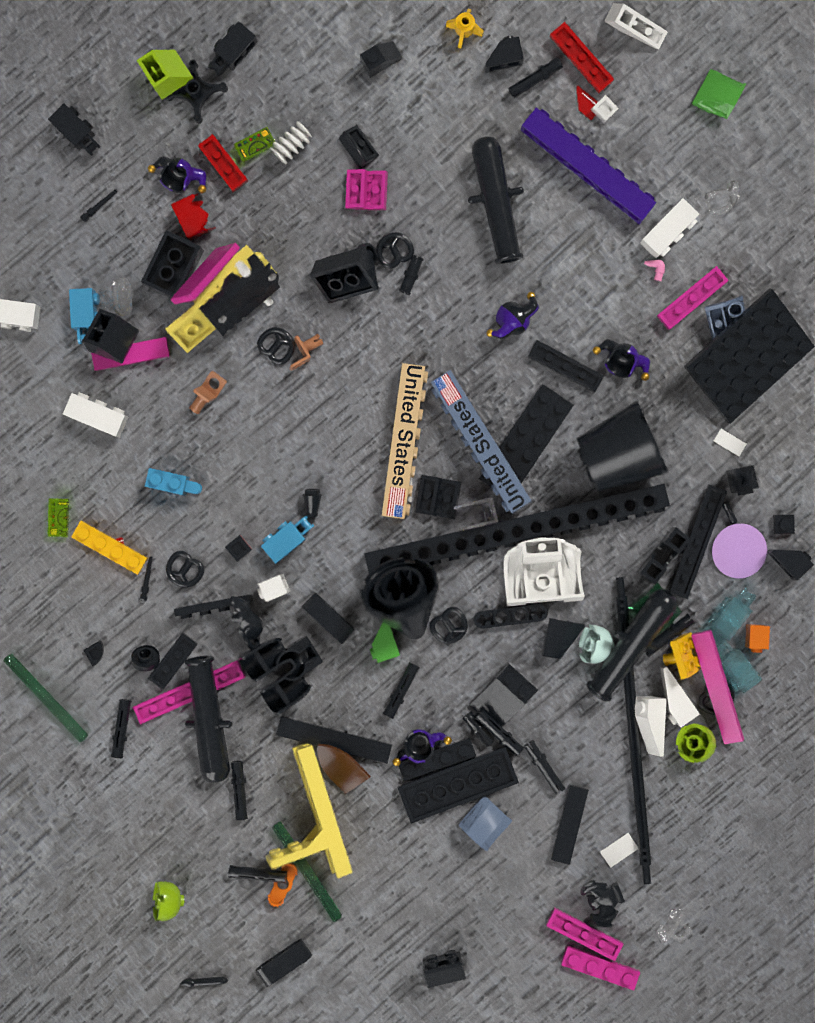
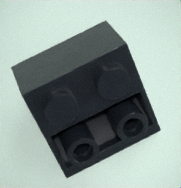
[82,309,139,363]
[423,950,466,988]

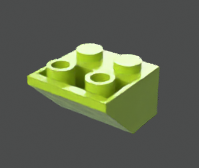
[136,50,194,100]

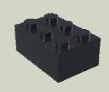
[141,230,204,298]

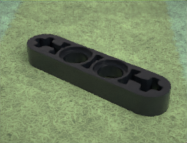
[473,604,548,629]

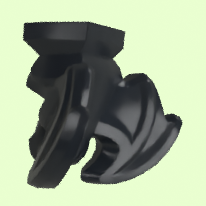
[580,880,625,928]

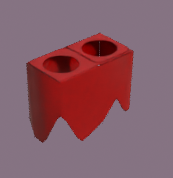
[171,193,216,241]

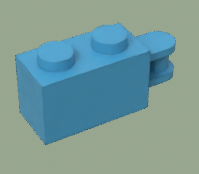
[69,288,100,344]
[145,468,202,496]
[261,516,314,564]

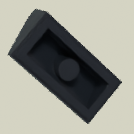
[339,125,379,169]

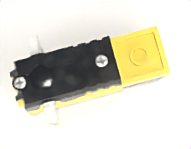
[165,245,280,353]

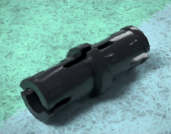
[399,255,424,295]

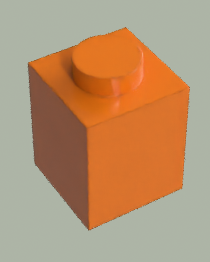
[745,624,770,653]

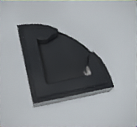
[84,640,104,666]

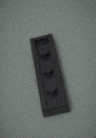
[527,340,604,393]
[551,784,589,865]

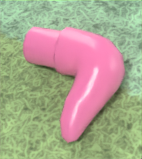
[644,260,665,281]

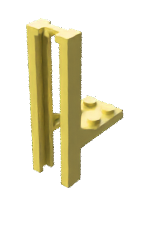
[265,743,353,878]

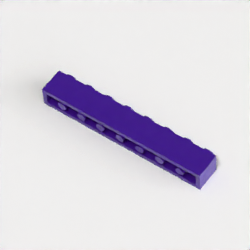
[520,107,657,225]

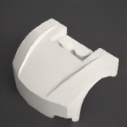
[504,538,584,607]

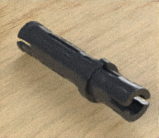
[508,57,563,99]
[645,614,695,658]
[383,662,420,719]
[111,699,132,758]
[474,708,524,756]
[523,740,566,795]
[231,761,248,820]
[228,865,287,884]

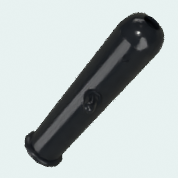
[468,136,524,264]
[586,589,677,702]
[184,655,233,783]

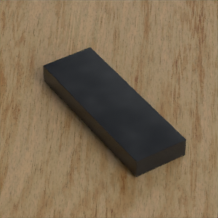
[148,632,198,690]

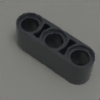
[302,593,355,644]
[256,938,312,987]

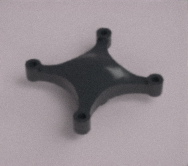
[166,60,228,124]

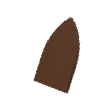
[317,744,371,794]

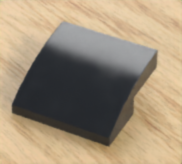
[415,475,462,520]

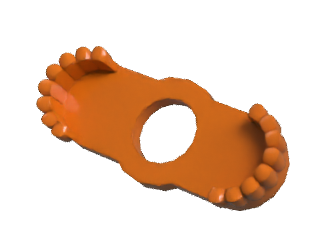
[268,863,298,907]

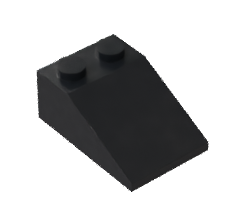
[470,662,538,727]

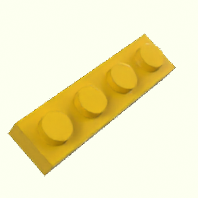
[71,521,148,575]

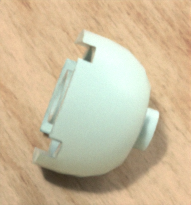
[579,624,614,664]

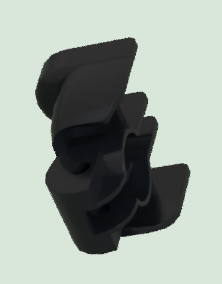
[238,636,323,716]

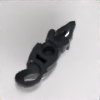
[230,596,263,650]

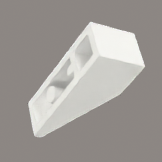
[605,3,667,49]
[660,665,700,727]
[635,696,666,757]

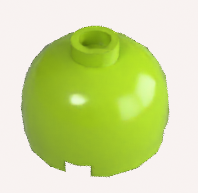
[676,723,716,763]
[153,881,184,921]

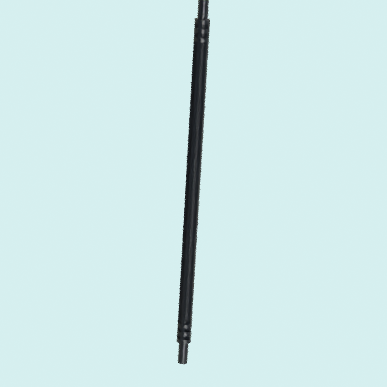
[616,577,651,884]

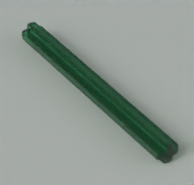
[3,654,88,742]
[272,822,342,922]

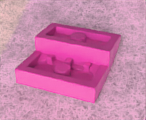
[345,169,388,210]

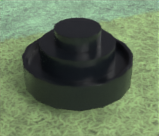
[131,645,160,672]

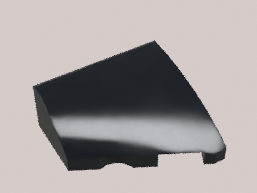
[542,618,585,659]

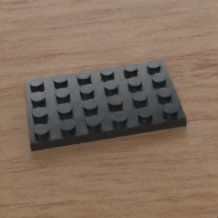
[684,289,815,424]

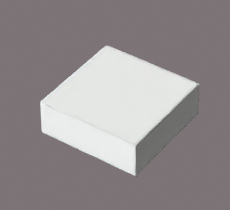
[591,95,619,123]

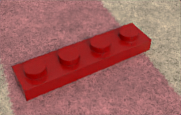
[549,22,614,94]

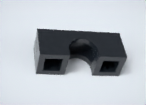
[637,527,691,585]

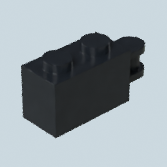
[208,21,258,77]
[48,103,101,156]
[726,465,759,496]

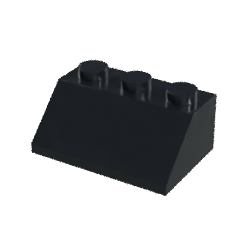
[310,246,379,304]

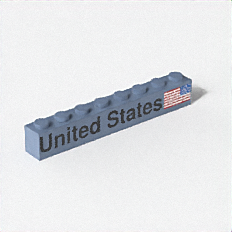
[431,370,532,514]

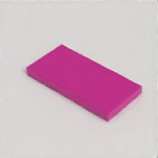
[170,243,240,304]

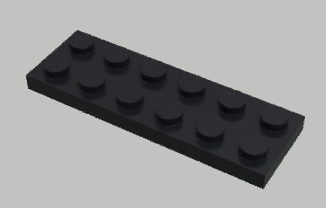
[479,384,574,487]
[397,746,519,824]

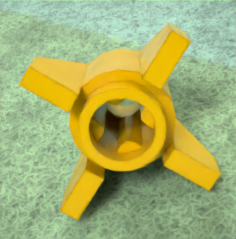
[446,9,484,49]

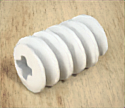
[270,121,312,164]

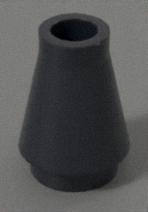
[303,489,322,517]

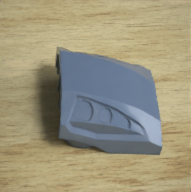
[704,295,745,340]
[458,796,512,851]

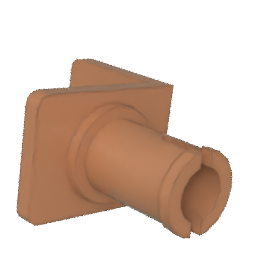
[289,334,323,371]
[189,371,227,414]

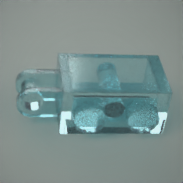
[707,587,756,641]
[716,639,763,693]

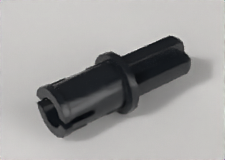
[462,711,494,747]

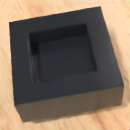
[773,515,795,534]
[225,535,253,562]

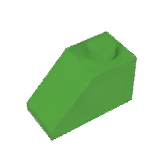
[370,622,400,663]

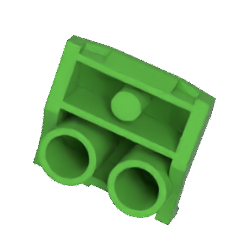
[692,69,746,119]

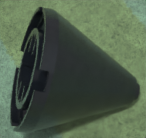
[361,557,439,640]

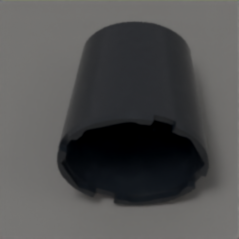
[576,401,669,491]

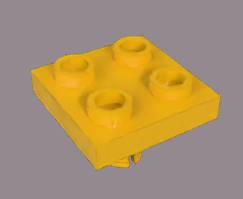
[663,632,701,679]

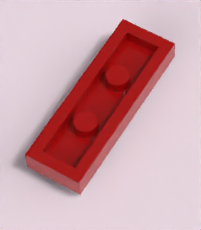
[198,134,248,192]

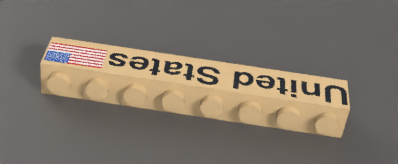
[382,363,428,519]

